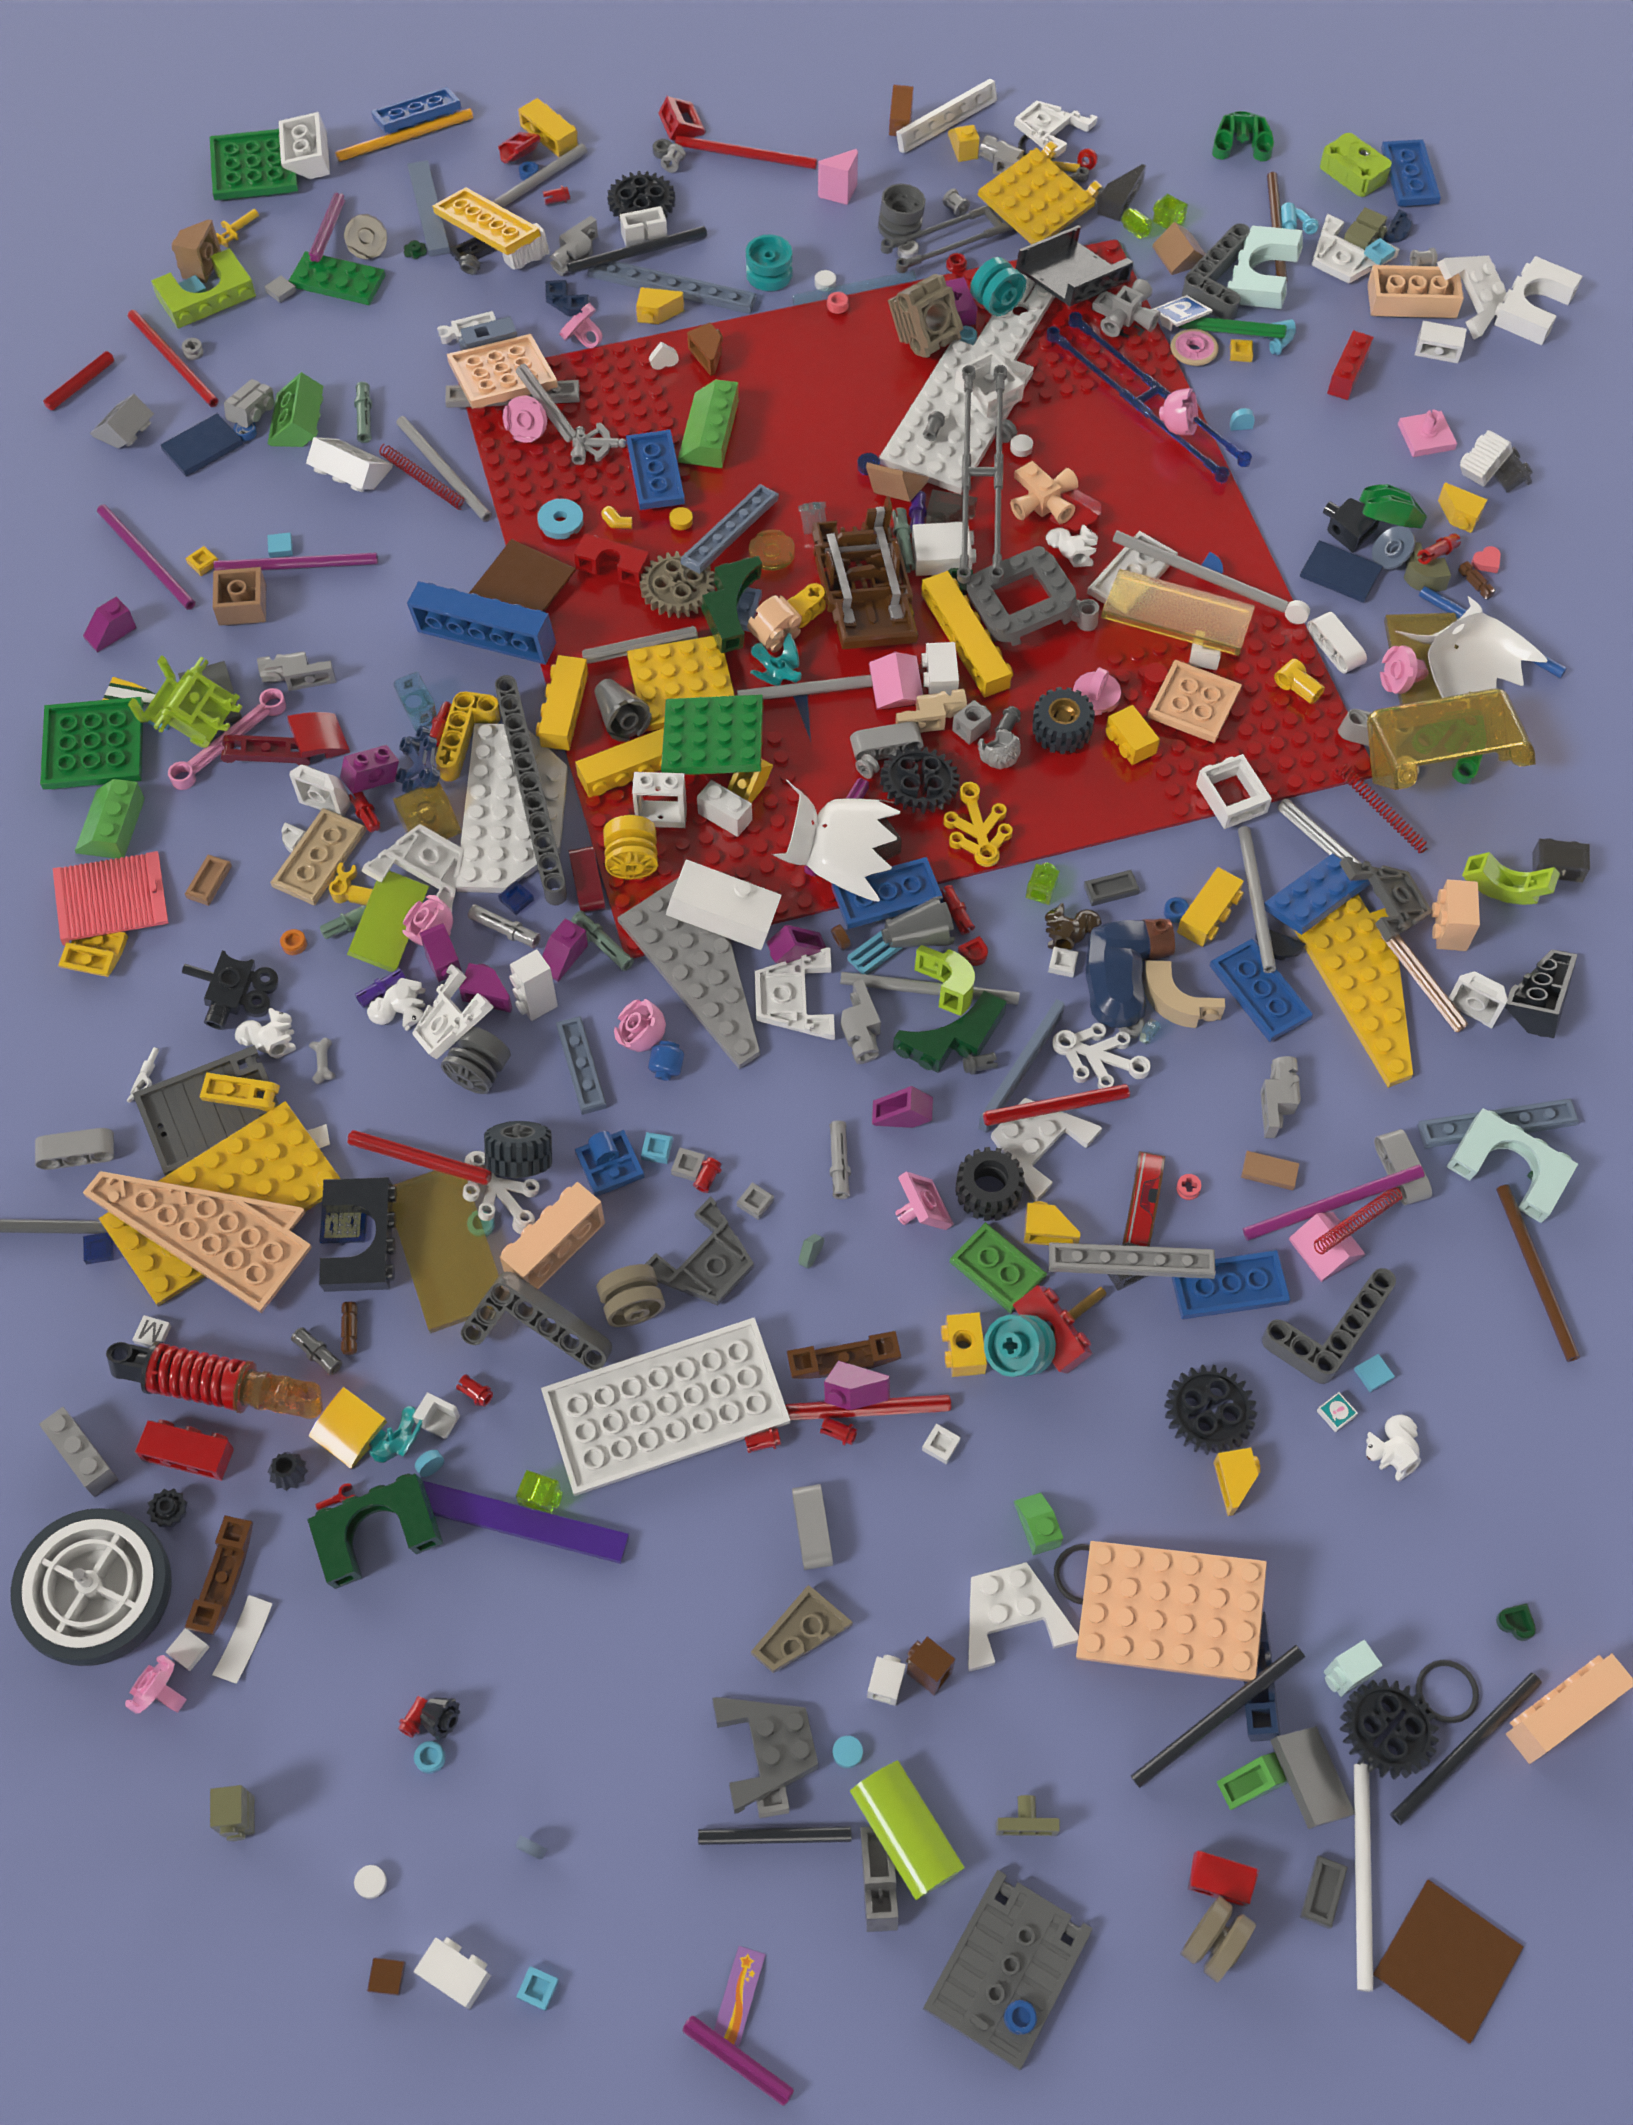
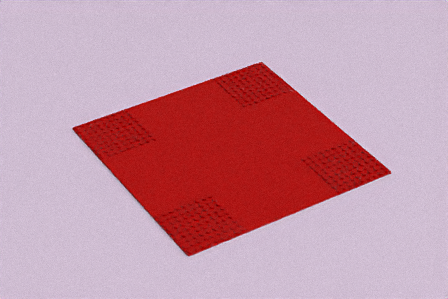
[458,239,1376,959]

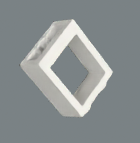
[955,351,1024,419]
[1196,754,1272,829]
[632,772,687,828]

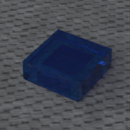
[498,881,534,915]
[83,1232,114,1265]

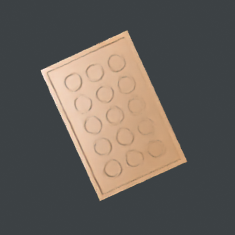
[1076,1541,1267,1682]

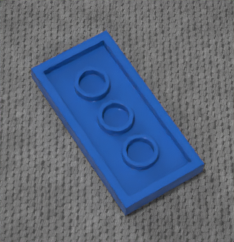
[371,87,462,133]
[1381,139,1441,206]
[626,430,685,510]
[1264,853,1370,935]
[832,857,943,929]
[1209,939,1313,1042]
[1171,1250,1290,1319]

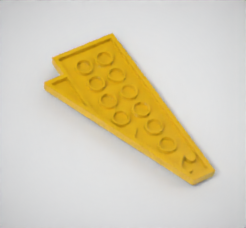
[1293,894,1413,1088]

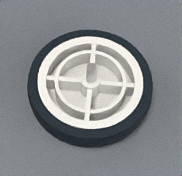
[10,1508,172,1666]

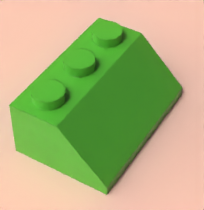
[267,372,324,447]
[75,779,145,859]

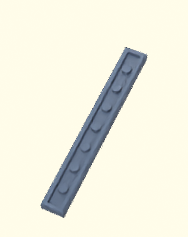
[588,261,757,314]

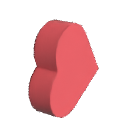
[1471,546,1501,573]

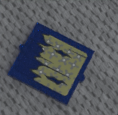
[319,1206,367,1245]

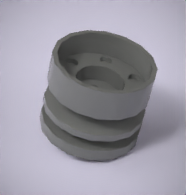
[878,183,926,240]
[441,1026,511,1094]

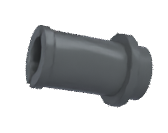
[923,411,945,441]
[995,706,1021,732]
[963,1052,997,1075]

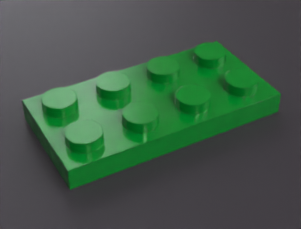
[288,251,385,305]

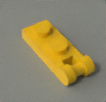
[200,1072,280,1112]

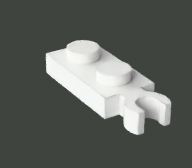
[437,311,496,344]

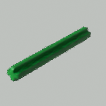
[1179,317,1287,338]

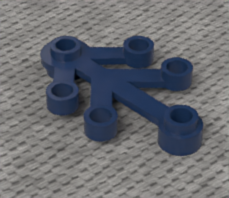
[395,726,440,795]

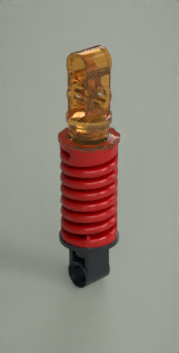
[106,1341,323,1419]

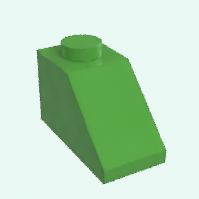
[1014,1492,1063,1556]
[1216,1752,1288,1810]

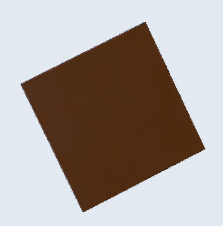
[468,539,576,611]
[1373,1879,1524,2044]

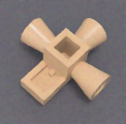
[1011,461,1078,524]

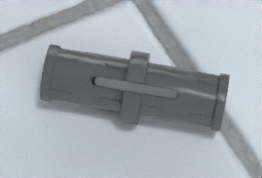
[291,1327,342,1375]

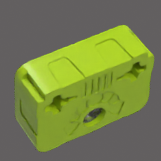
[1320,133,1392,197]

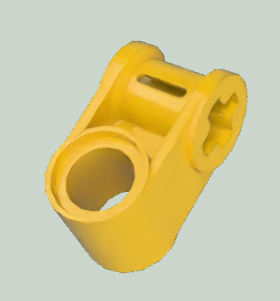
[787,583,826,628]

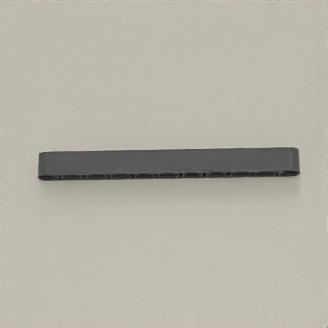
[495,675,567,905]

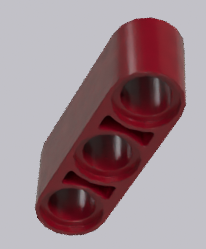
[568,846,606,913]

